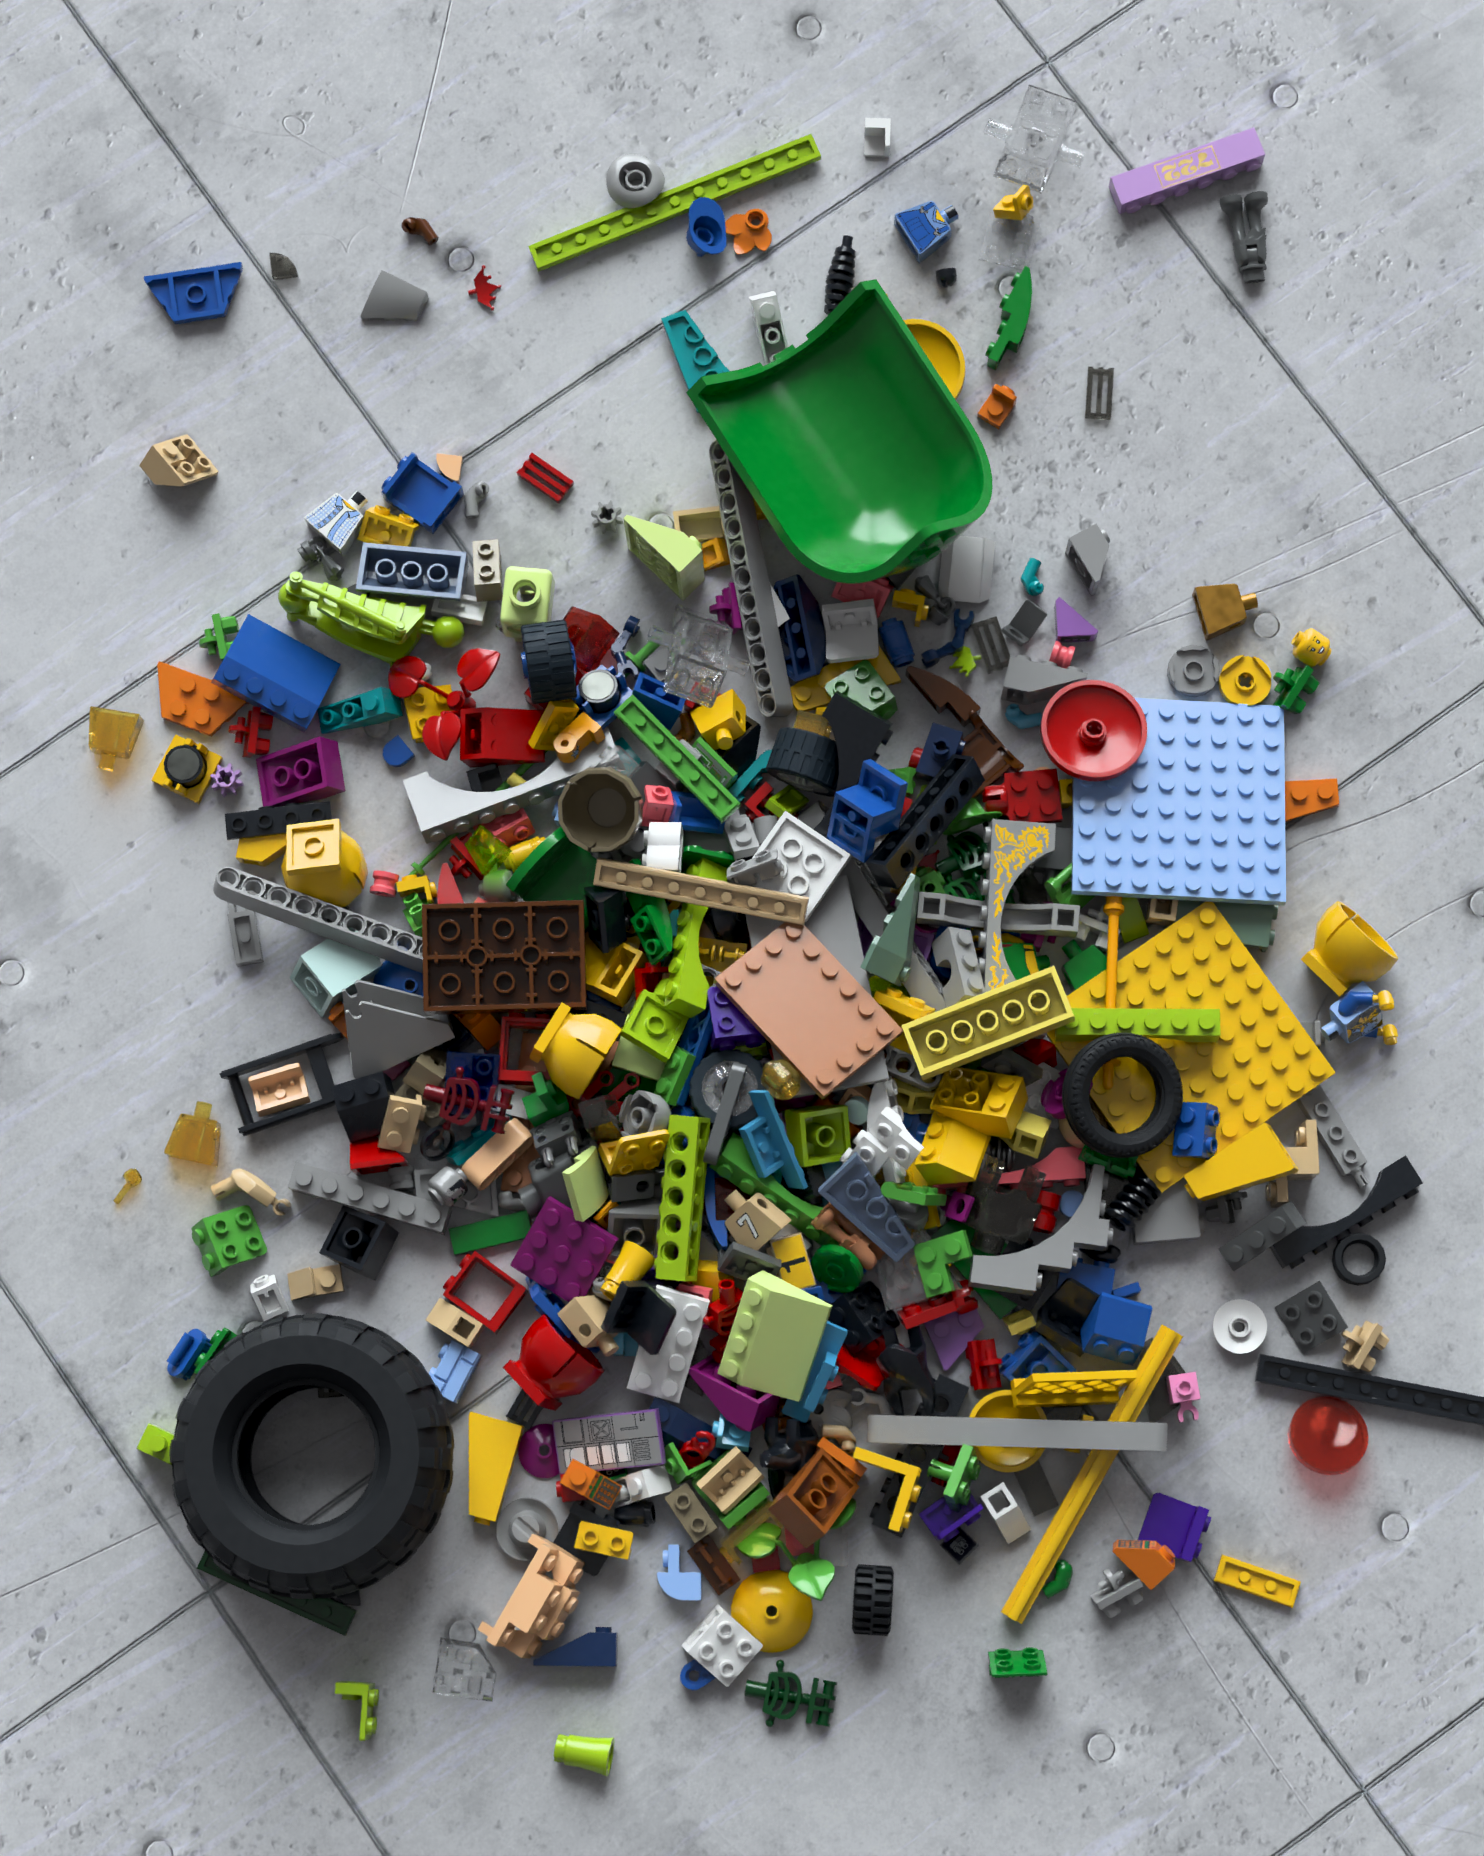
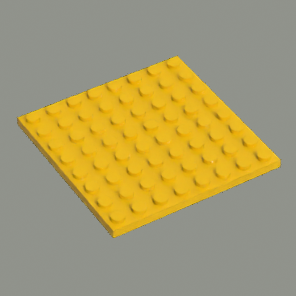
[1046,901,1336,1193]

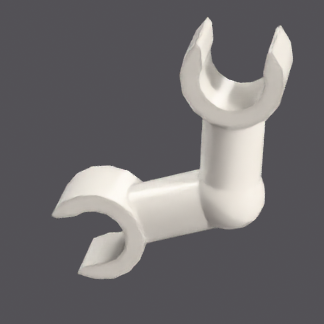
[851,1388,893,1415]

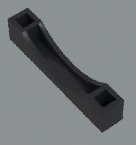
[1270,1155,1423,1269]

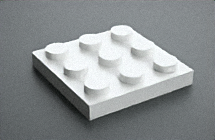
[751,811,852,922]

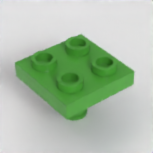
[927,1444,981,1512]

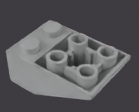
[1001,655,1088,705]

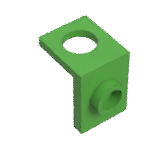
[664,1442,712,1485]

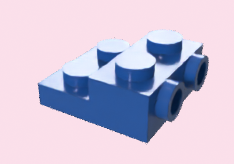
[999,1331,1077,1409]

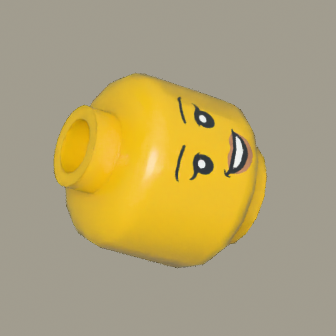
[1291,628,1332,667]

